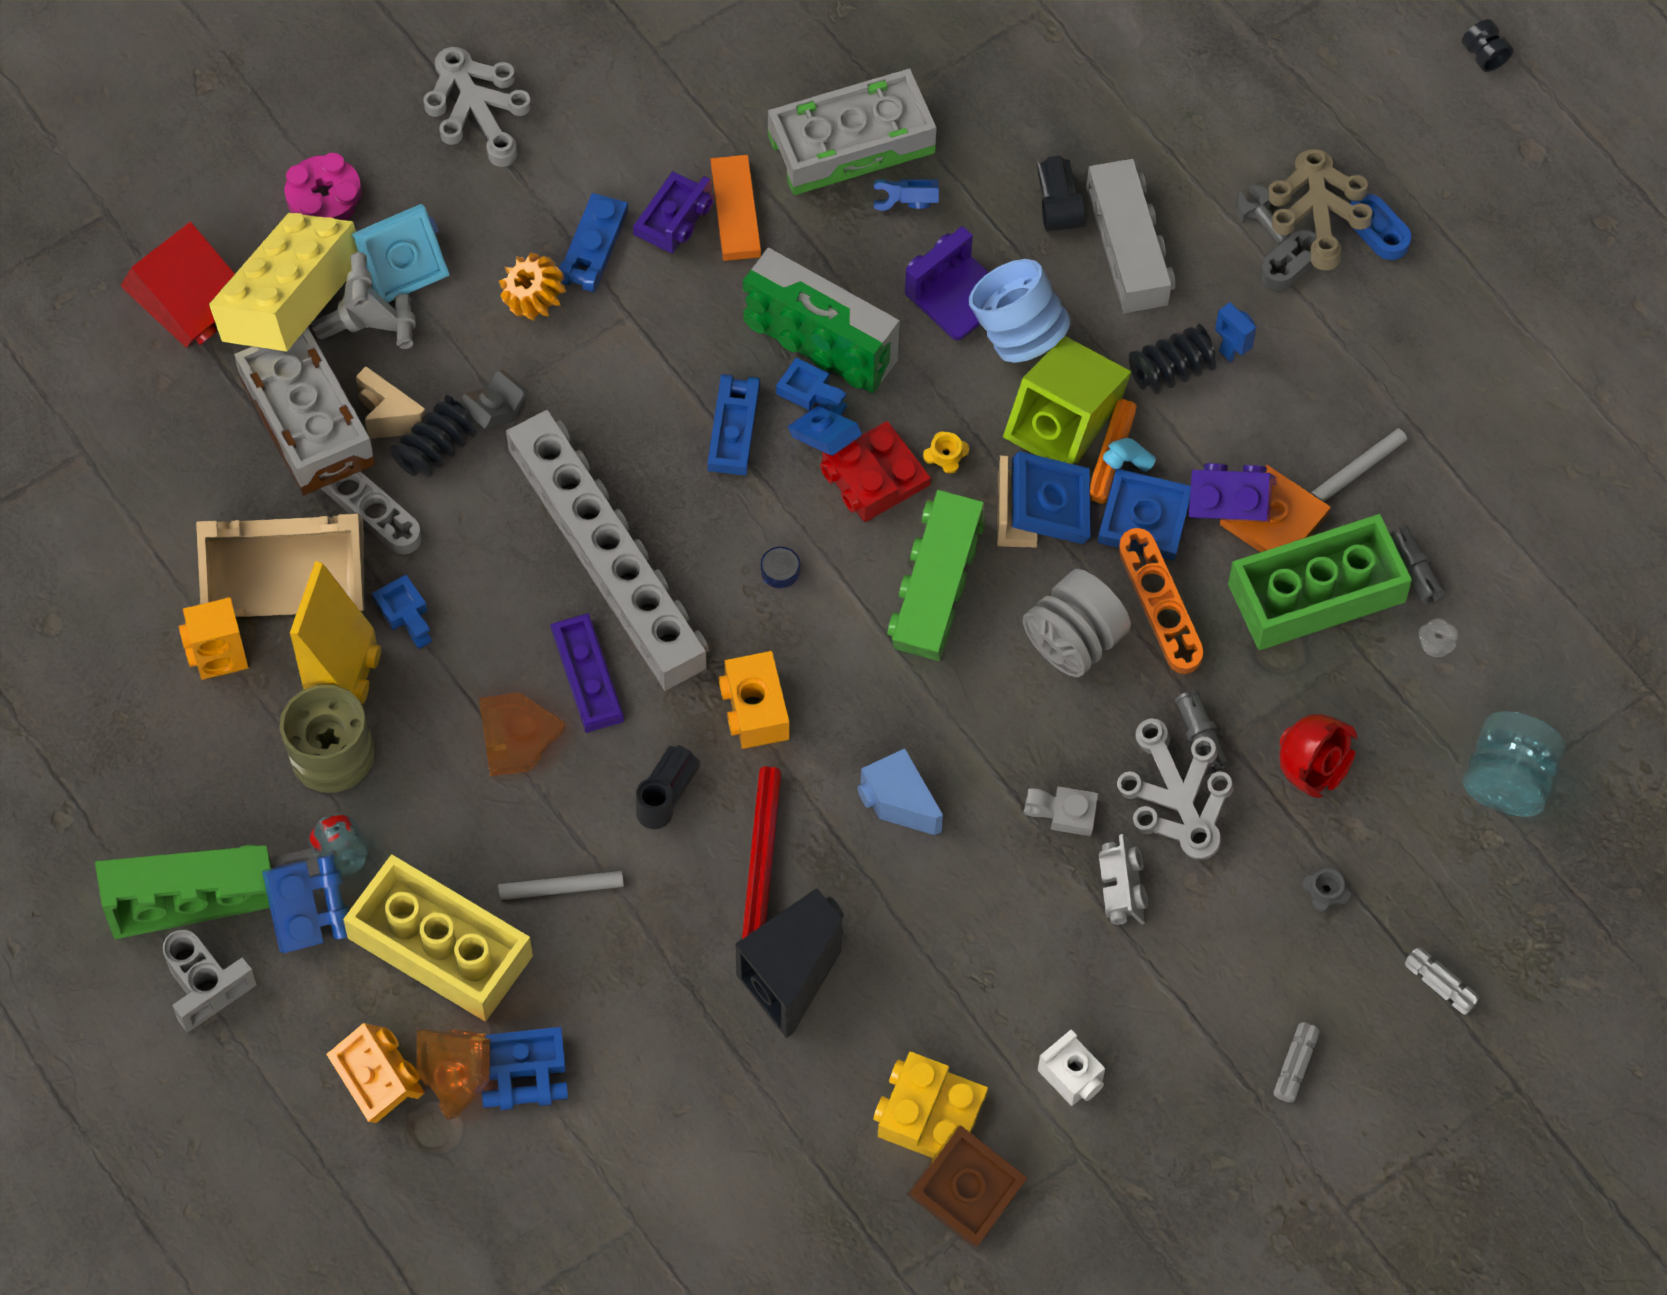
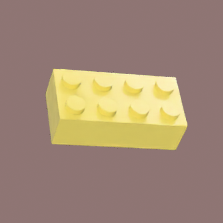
[209,213,358,351]
[343,854,533,1022]

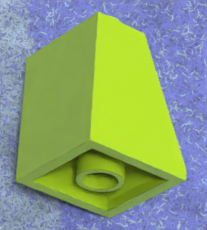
[1003,336,1132,465]

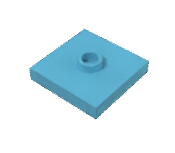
[351,204,450,303]

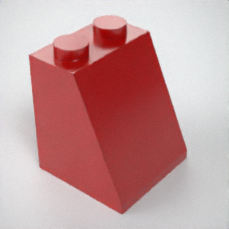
[121,221,235,348]

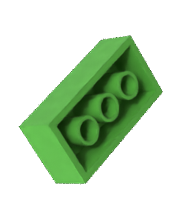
[1228,514,1412,651]

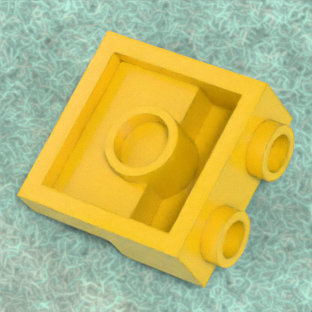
[873,1051,988,1158]

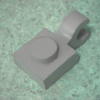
[1024,786,1098,836]

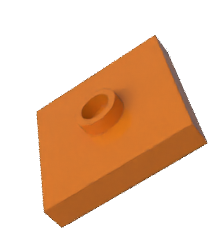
[1220,464,1331,552]

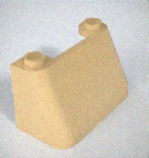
[196,514,365,617]

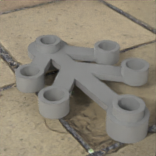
[423,47,531,167]
[1117,718,1234,860]

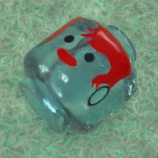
[308,815,370,877]

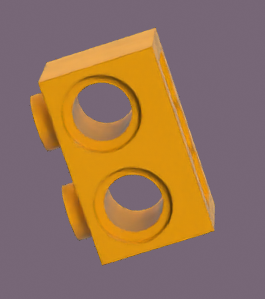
[178,597,249,680]

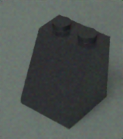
[735,888,844,1038]

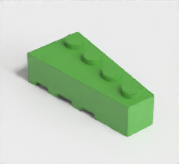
[887,490,986,662]
[95,845,272,940]

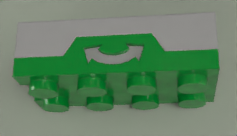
[743,247,900,394]

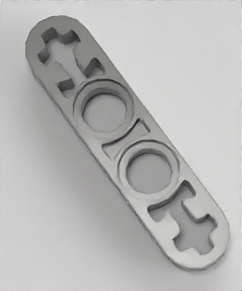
[321,471,422,555]

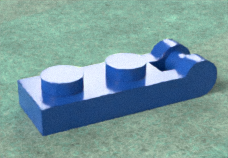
[559,193,628,293]
[707,374,761,476]

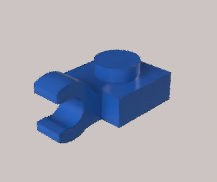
[874,179,939,211]
[1215,302,1257,363]
[776,358,847,416]
[371,575,432,649]

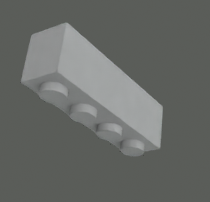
[1086,159,1175,314]

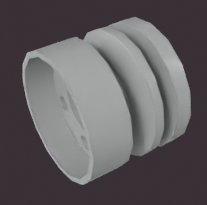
[1022,569,1131,678]

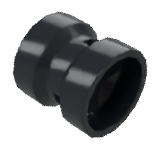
[1462,19,1513,72]

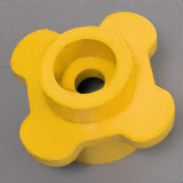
[923,431,969,474]

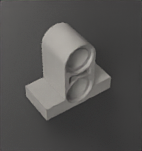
[163,930,257,1033]

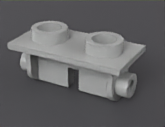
[1099,834,1148,925]

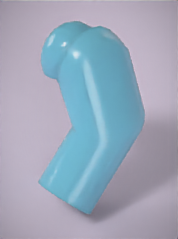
[1103,438,1156,472]

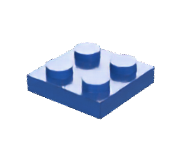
[1012,451,1090,544]
[1097,469,1191,561]

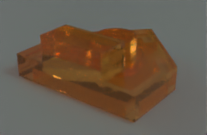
[479,692,565,776]
[417,1029,490,1120]

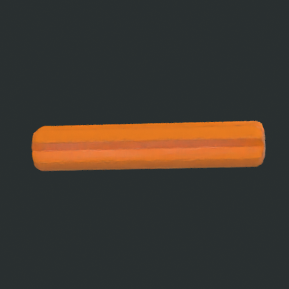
[1090,399,1137,504]

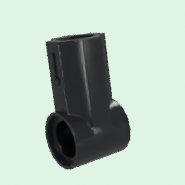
[1037,156,1085,232]
[636,745,700,829]

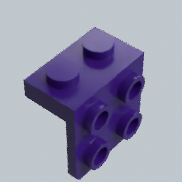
[905,226,989,340]

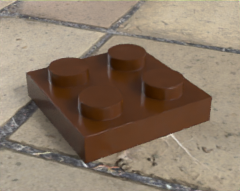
[906,1125,1027,1247]

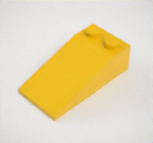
[290,561,381,704]

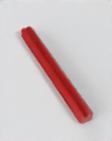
[742,766,781,939]

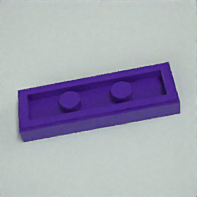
[550,613,624,733]

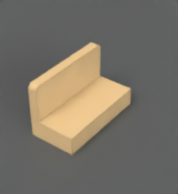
[997,455,1037,547]

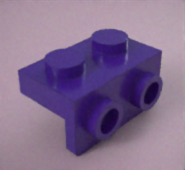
[633,171,714,254]
[1189,463,1277,522]

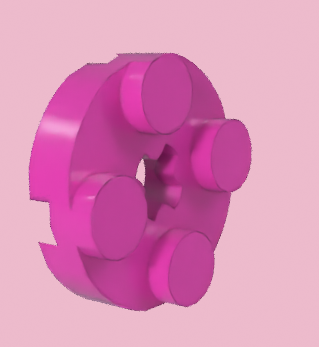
[284,153,362,220]

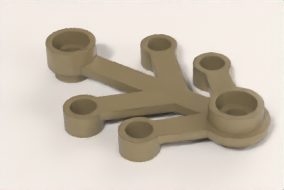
[1268,149,1372,270]

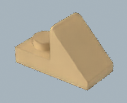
[356,367,426,439]

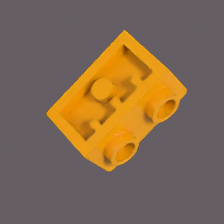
[326,1023,425,1123]

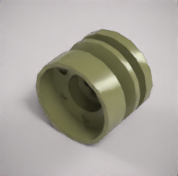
[279,685,375,793]

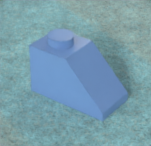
[857,749,943,835]

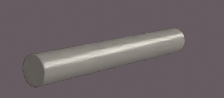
[1311,428,1407,502]
[498,871,624,901]

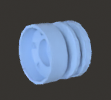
[969,259,1070,363]

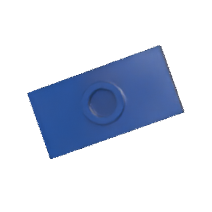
[787,406,862,456]

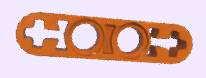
[1119,528,1204,674]

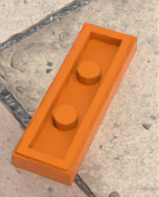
[710,155,761,261]

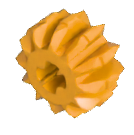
[499,252,566,321]

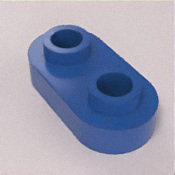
[1348,193,1411,260]

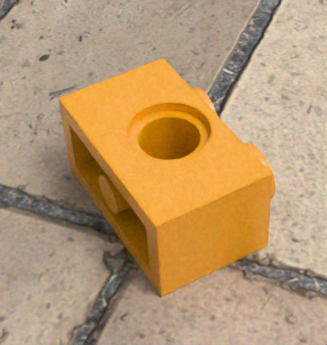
[719,651,789,749]

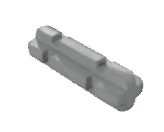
[1405,947,1479,1014]
[1273,1022,1320,1103]

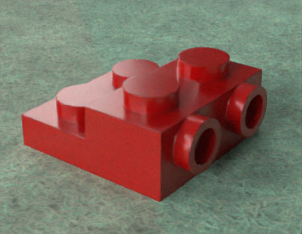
[820,420,931,523]

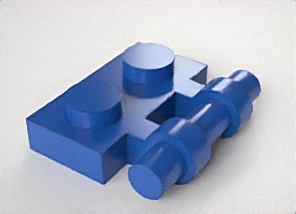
[262,855,349,953]
[477,1027,568,1111]

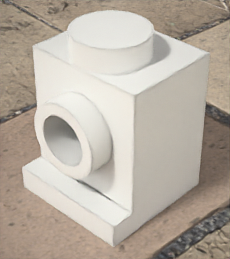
[1038,1029,1105,1106]

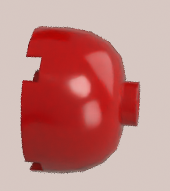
[1279,714,1357,798]

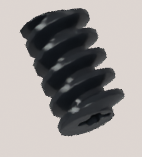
[1129,323,1216,394]
[390,395,477,478]

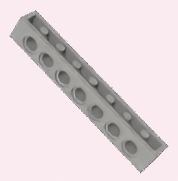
[506,410,709,691]

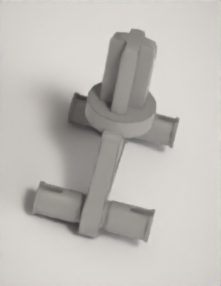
[312,252,416,349]

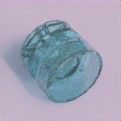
[1462,711,1566,817]

